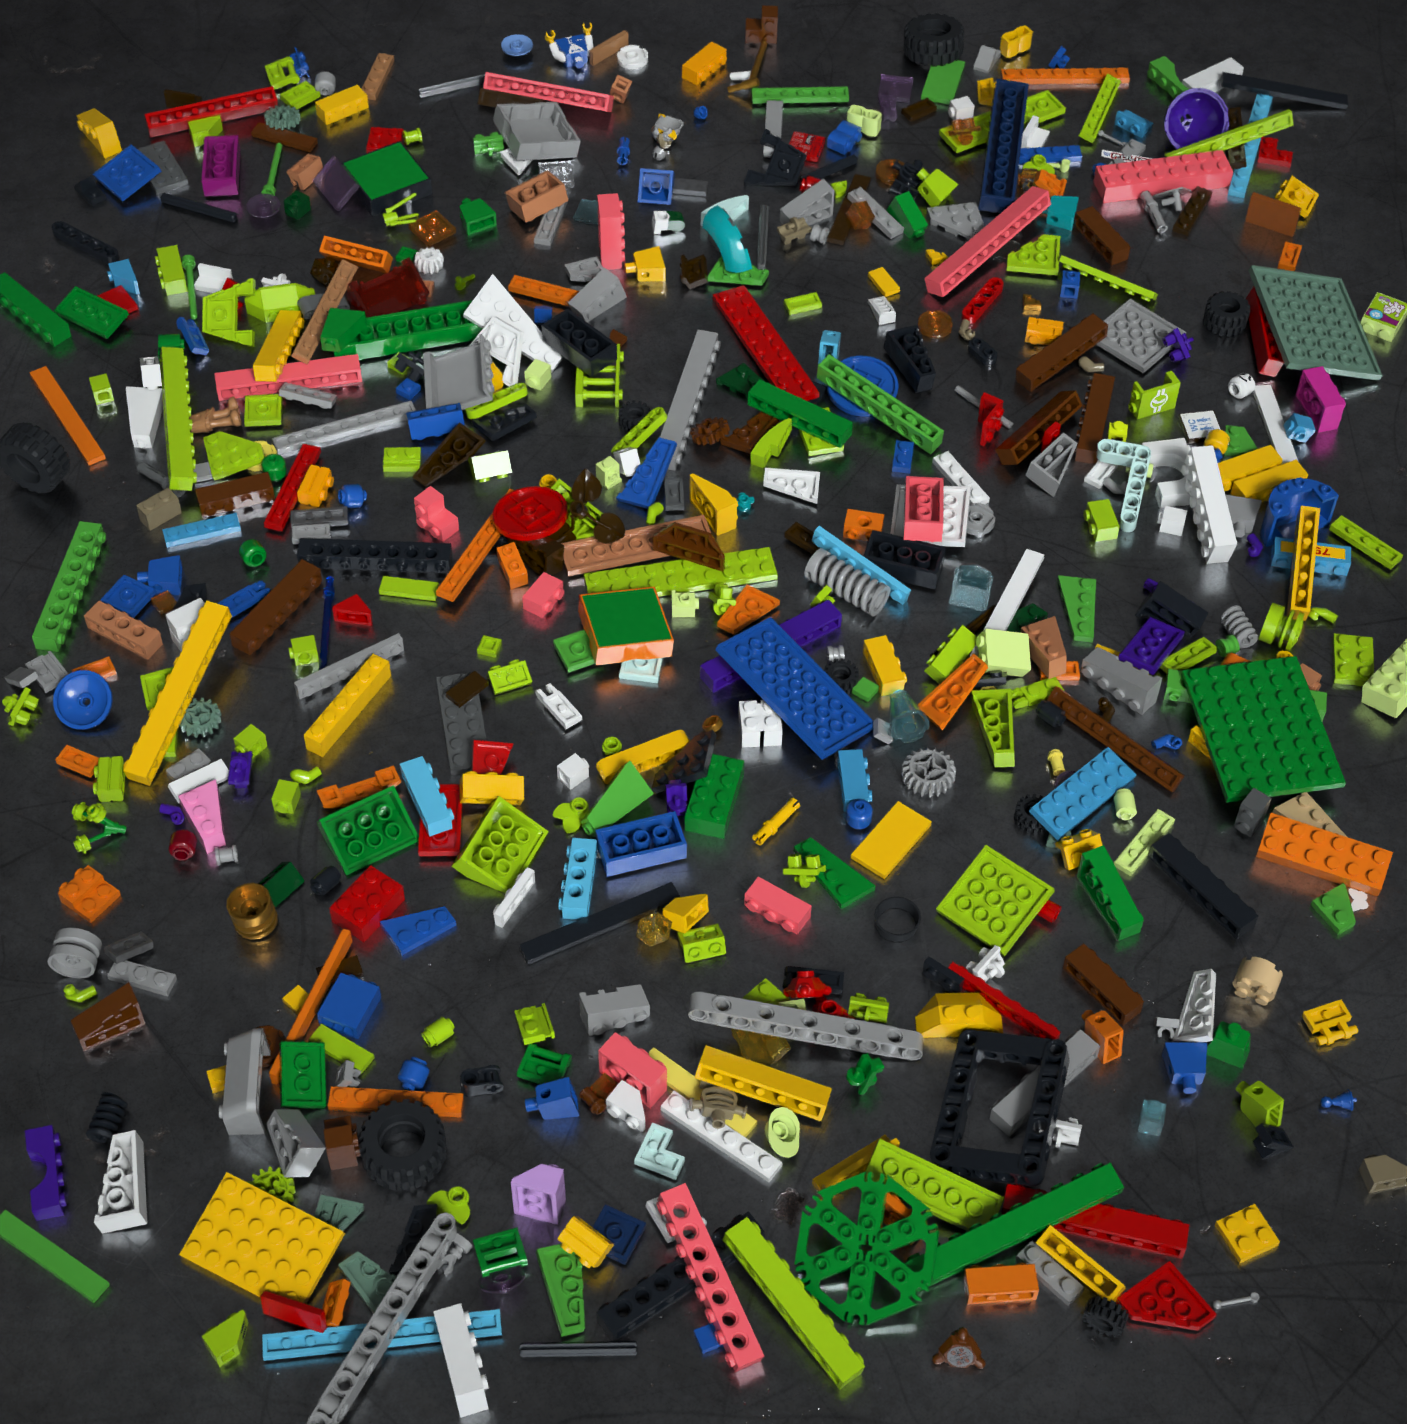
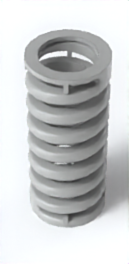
[804,548,891,616]

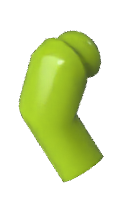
[646,502,664,525]
[290,766,322,784]

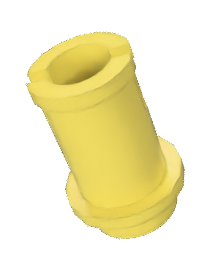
[1047,749,1066,776]

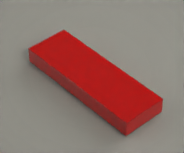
[260,1291,327,1333]

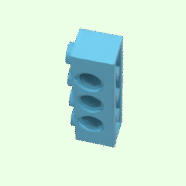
[559,838,598,920]

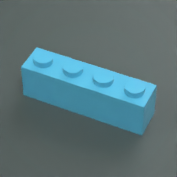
[400,756,454,837]

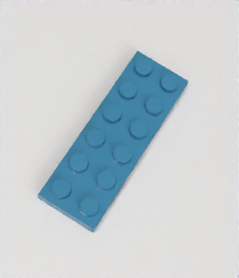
[1029,747,1137,841]

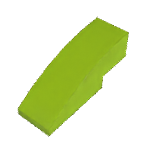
[751,418,792,468]

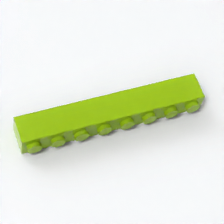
[723,1217,865,1390]

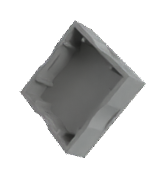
[493,102,581,161]

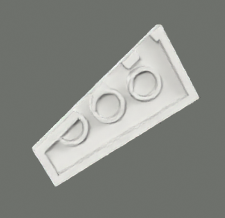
[1173,969,1216,1043]

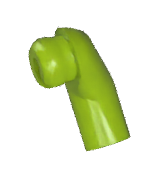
[1308,607,1338,623]
[63,984,97,1002]

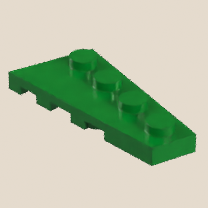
[793,837,876,909]

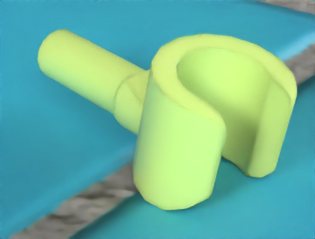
[1047,159,1070,172]

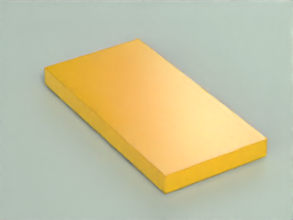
[851,801,932,880]

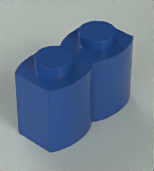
[827,120,862,155]

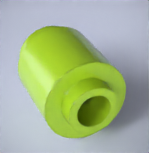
[421,1016,455,1047]

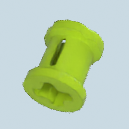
[402,128,423,146]

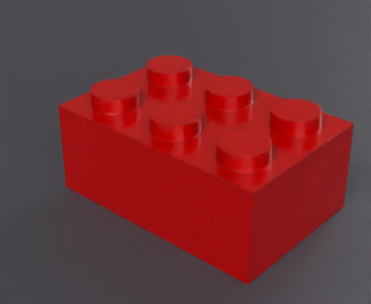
[329,865,405,942]

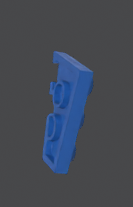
[380,906,456,955]

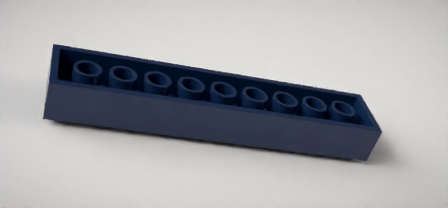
[978,79,1029,213]

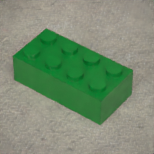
[685,754,744,839]

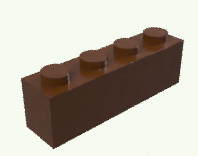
[1073,206,1130,266]
[195,472,275,517]
[1063,943,1144,1026]

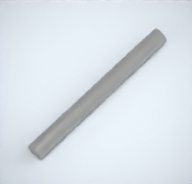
[955,385,1013,429]

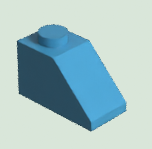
[107,259,140,294]

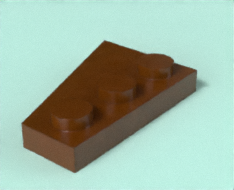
[720,412,779,454]

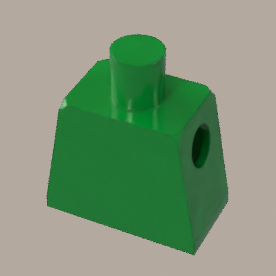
[459,198,497,235]
[1207,1021,1251,1069]

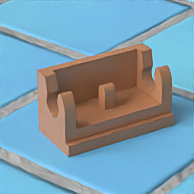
[287,154,325,190]

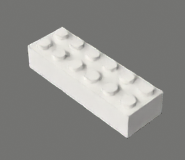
[1181,446,1237,564]

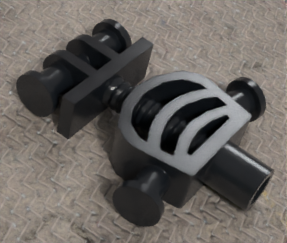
[888,159,923,201]

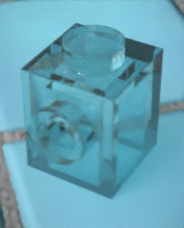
[1138,1100,1167,1136]

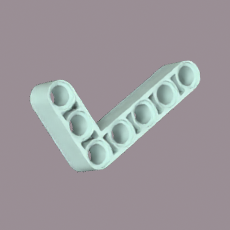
[1097,439,1151,532]

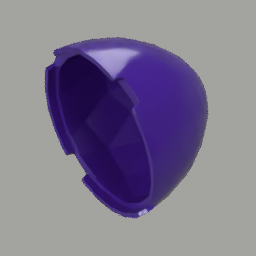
[1164,88,1229,149]

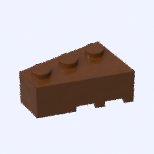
[71,982,146,1051]

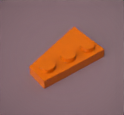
[717,584,780,635]

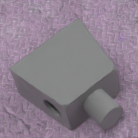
[1226,495,1262,537]

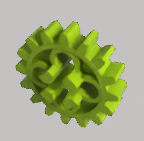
[247,1167,296,1203]

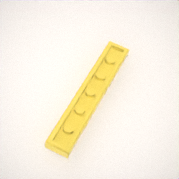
[648,1047,757,1138]

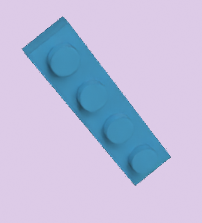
[162,513,241,548]

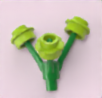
[72,802,126,854]

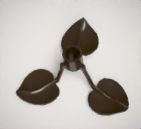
[548,468,625,544]

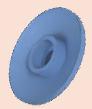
[501,34,533,56]

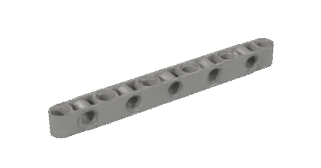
[688,992,923,1060]
[307,1213,457,1424]

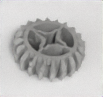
[901,746,956,798]

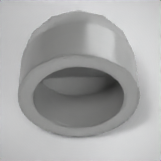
[652,146,667,161]

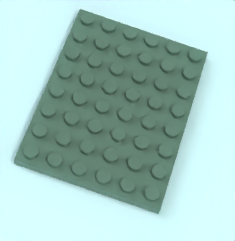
[1248,265,1382,381]

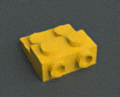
[1274,176,1319,218]

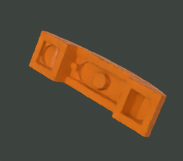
[317,765,401,808]

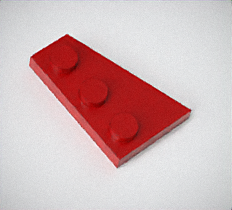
[471,740,514,775]

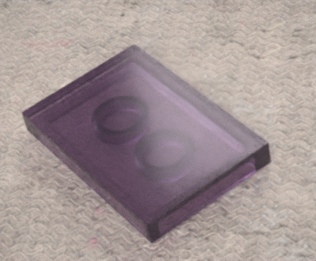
[313,155,360,211]

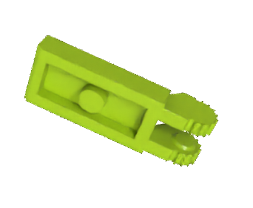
[1011,677,1064,709]

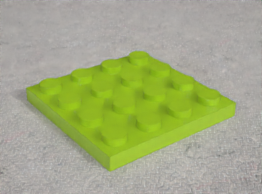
[936,845,1055,957]

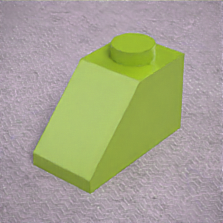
[188,115,223,147]

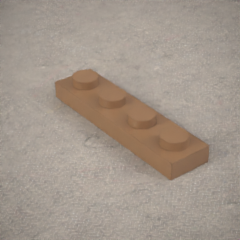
[362,53,394,100]

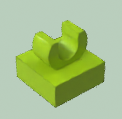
[810,585,835,608]

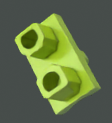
[709,583,736,616]
[2,687,39,727]
[783,854,826,888]
[848,993,889,1023]

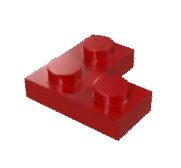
[1257,137,1293,167]

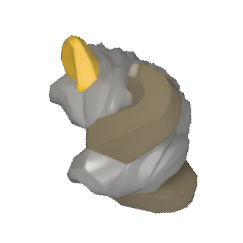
[651,113,684,149]

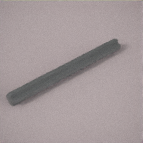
[756,205,769,270]

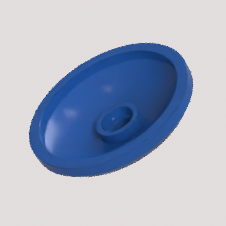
[53,670,113,730]

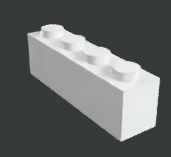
[1182,58,1244,92]

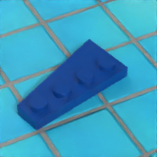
[616,437,677,509]

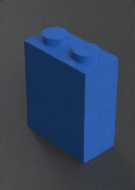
[317,973,381,1039]

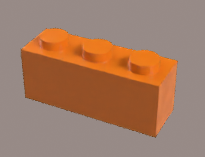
[963,1262,1039,1305]

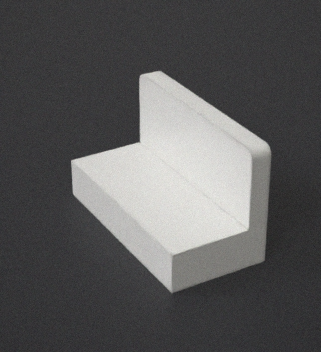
[1021,116,1049,148]
[194,263,233,293]

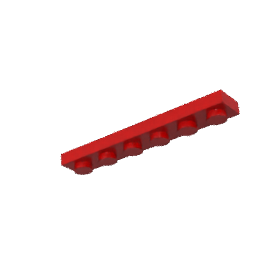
[264,444,321,531]
[948,962,1061,1039]

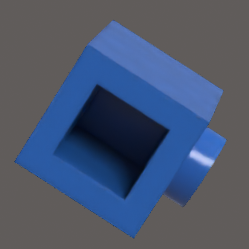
[1060,270,1080,299]

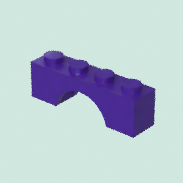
[25,1125,67,1221]

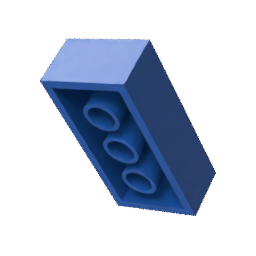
[595,811,687,877]

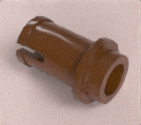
[579,1087,606,1115]

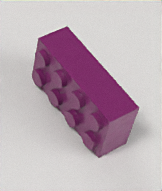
[202,135,241,196]

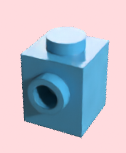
[1284,413,1316,443]

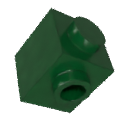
[283,190,311,220]

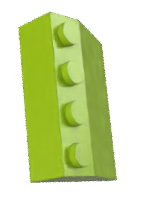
[452,796,549,894]

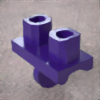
[1162,328,1194,362]
[228,751,253,788]
[666,780,687,816]

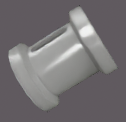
[215,844,239,866]

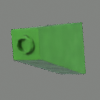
[581,761,654,838]

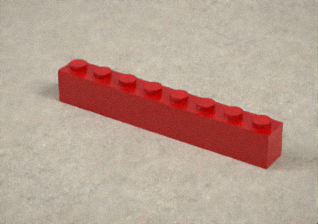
[145,86,278,138]
[1001,1183,1190,1259]

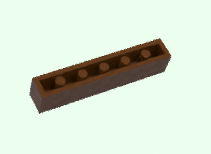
[1016,313,1108,392]
[1074,373,1115,465]
[995,390,1083,465]
[229,559,322,656]

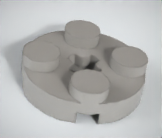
[967,503,995,537]

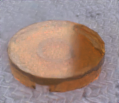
[875,159,905,185]
[918,310,953,339]

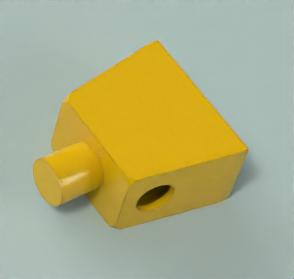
[624,246,666,282]

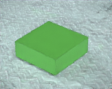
[852,677,879,702]

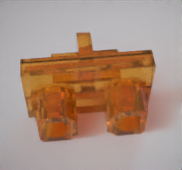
[948,117,981,145]

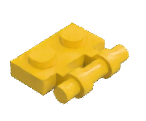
[1302,999,1358,1046]

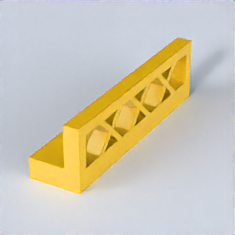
[812,1134,900,1191]

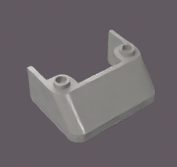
[219,1028,271,1135]

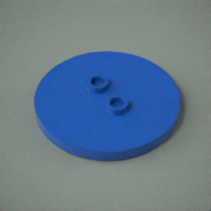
[827,355,899,417]

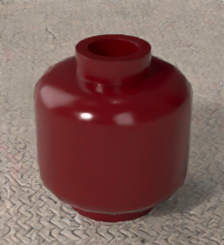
[168,829,197,861]

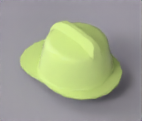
[765,1107,800,1158]

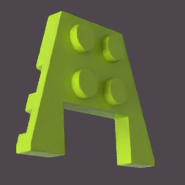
[202,278,256,347]

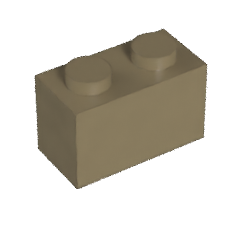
[136,488,182,531]

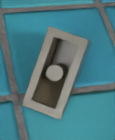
[1359,1155,1407,1193]

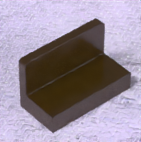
[164,89,202,108]

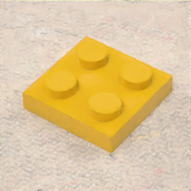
[1215,1204,1280,1264]

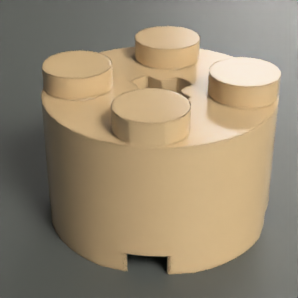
[1233,957,1283,1006]

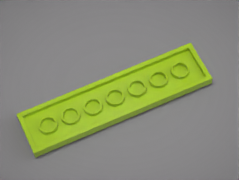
[939,90,1066,153]

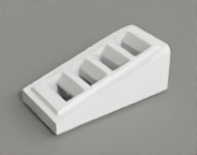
[868,296,896,325]

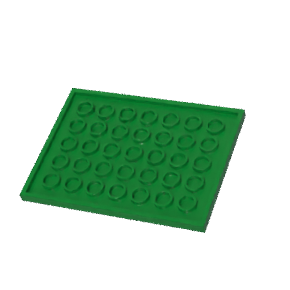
[1181,656,1346,803]

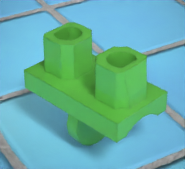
[473,132,504,157]

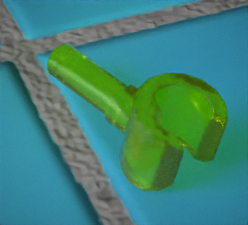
[455,274,475,290]

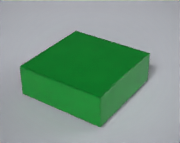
[395,246,418,266]

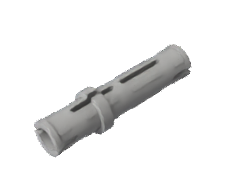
[1140,191,1168,233]

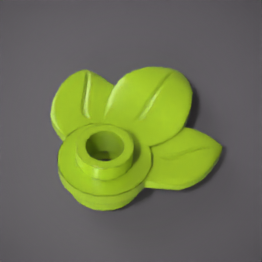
[1022,154,1055,179]
[553,797,589,833]
[426,1186,470,1226]

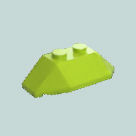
[244,283,315,323]
[550,478,603,540]

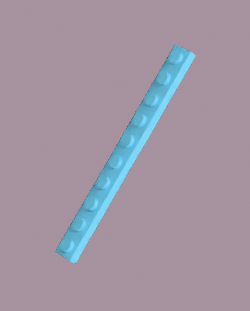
[1228,93,1273,198]
[262,1309,502,1361]

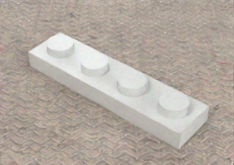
[932,451,990,506]

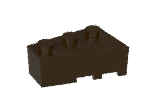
[508,536,564,576]

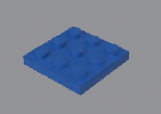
[93,144,162,202]

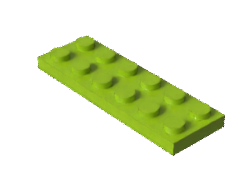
[865,1139,1004,1232]

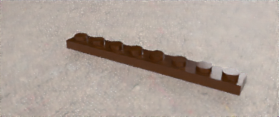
[1046,686,1185,792]

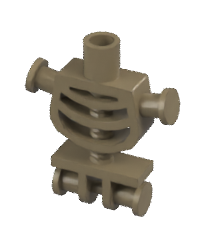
[689,1080,748,1129]

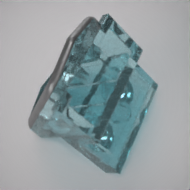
[949,563,994,612]

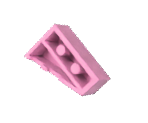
[178,779,226,854]

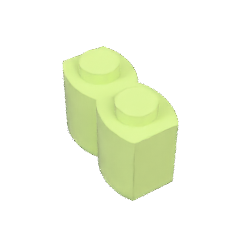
[847,105,882,136]

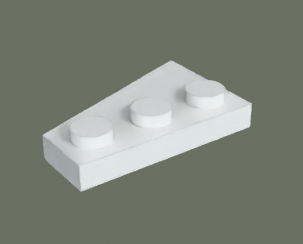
[763,468,820,504]

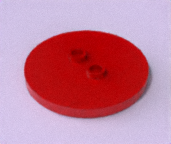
[493,486,568,541]

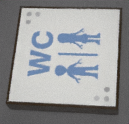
[1178,410,1221,444]

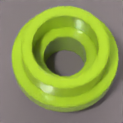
[602,737,622,756]

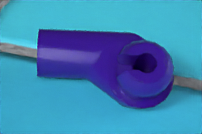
[1247,533,1263,557]
[159,803,185,825]

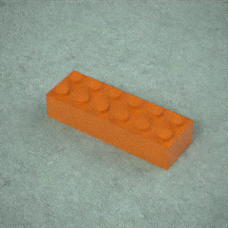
[1256,813,1393,897]

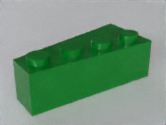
[1077,845,1144,941]

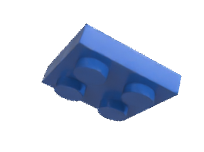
[100,575,156,618]

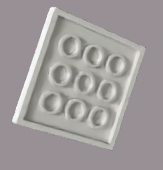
[890,484,971,547]

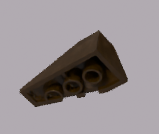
[412,422,486,487]

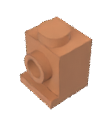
[610,75,632,104]

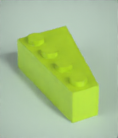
[971,689,1015,767]

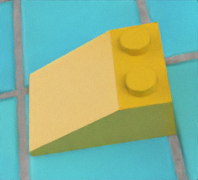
[689,473,738,536]

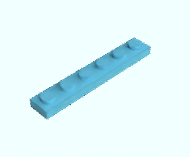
[812,526,911,605]

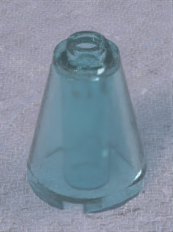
[890,690,929,743]

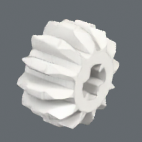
[414,247,444,275]

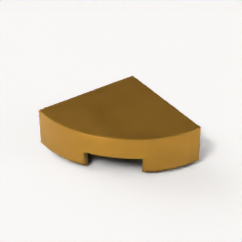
[1022,294,1042,310]

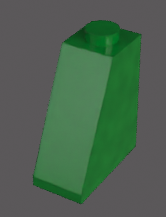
[886,191,928,239]
[320,308,367,352]

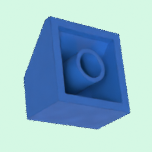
[638,168,675,205]

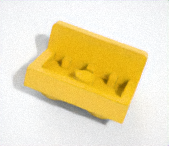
[1055,829,1102,870]

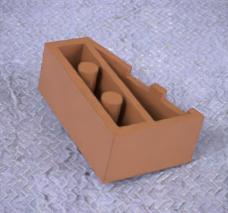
[1021,616,1067,679]

